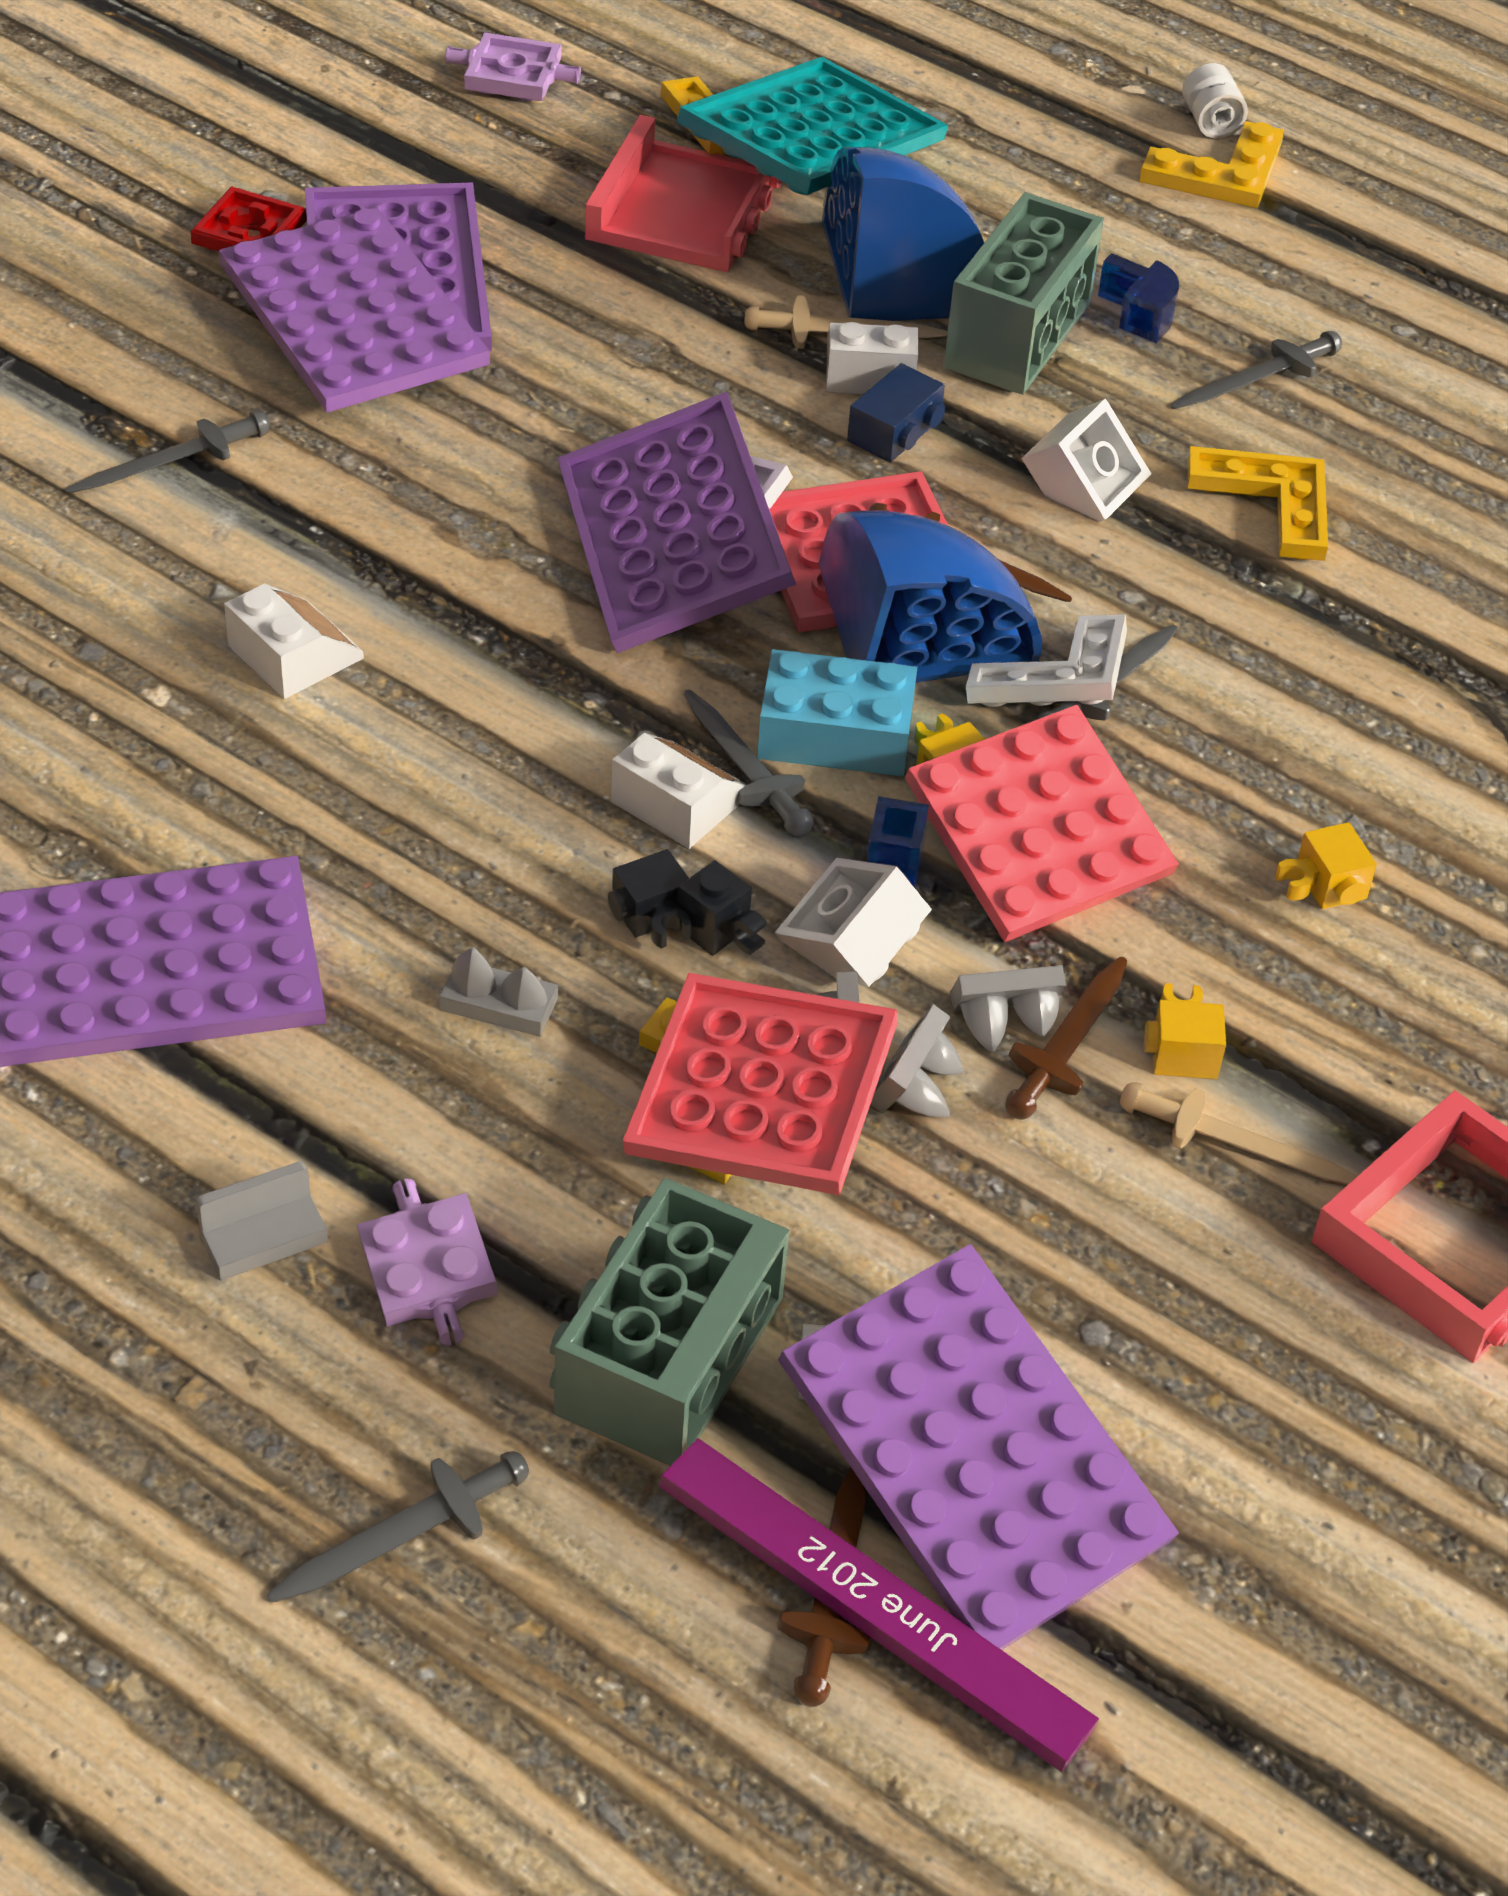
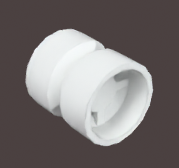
[1182,63,1248,139]

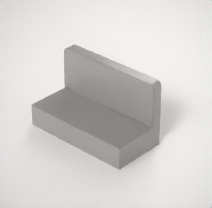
[196,1161,328,1280]

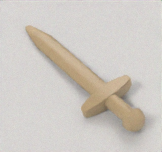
[744,295,948,349]
[1120,1082,1357,1185]

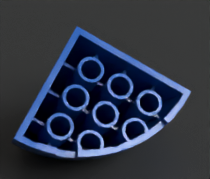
[822,147,984,321]
[818,510,1042,683]

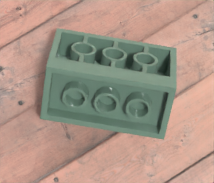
[944,192,1104,395]
[549,1177,790,1466]

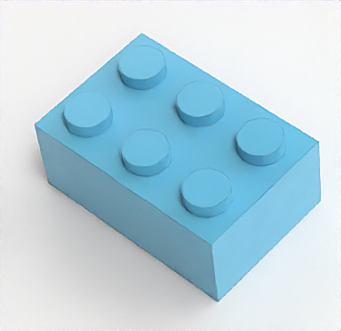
[757,649,917,777]

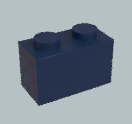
[847,363,945,463]

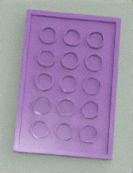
[305,182,492,351]
[219,207,490,413]
[557,392,796,653]
[0,856,326,1067]
[778,1244,1179,1650]

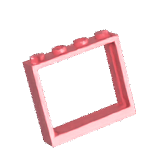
[1311,1090,1508,1363]

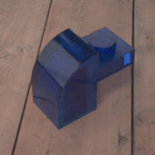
[1098,253,1179,344]
[867,796,929,889]

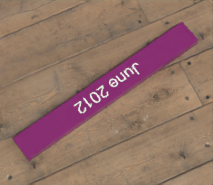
[659,1438,1099,1772]

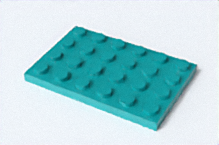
[677,57,948,195]

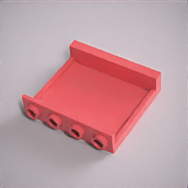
[585,115,782,273]

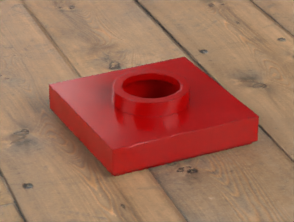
[190,186,307,252]

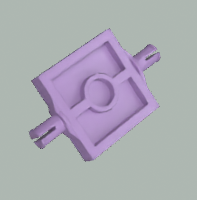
[445,32,581,101]
[357,1179,498,1346]

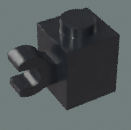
[608,849,691,949]
[677,860,767,956]

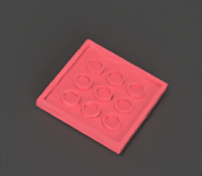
[770,471,948,633]
[905,705,1179,943]
[623,973,898,1196]

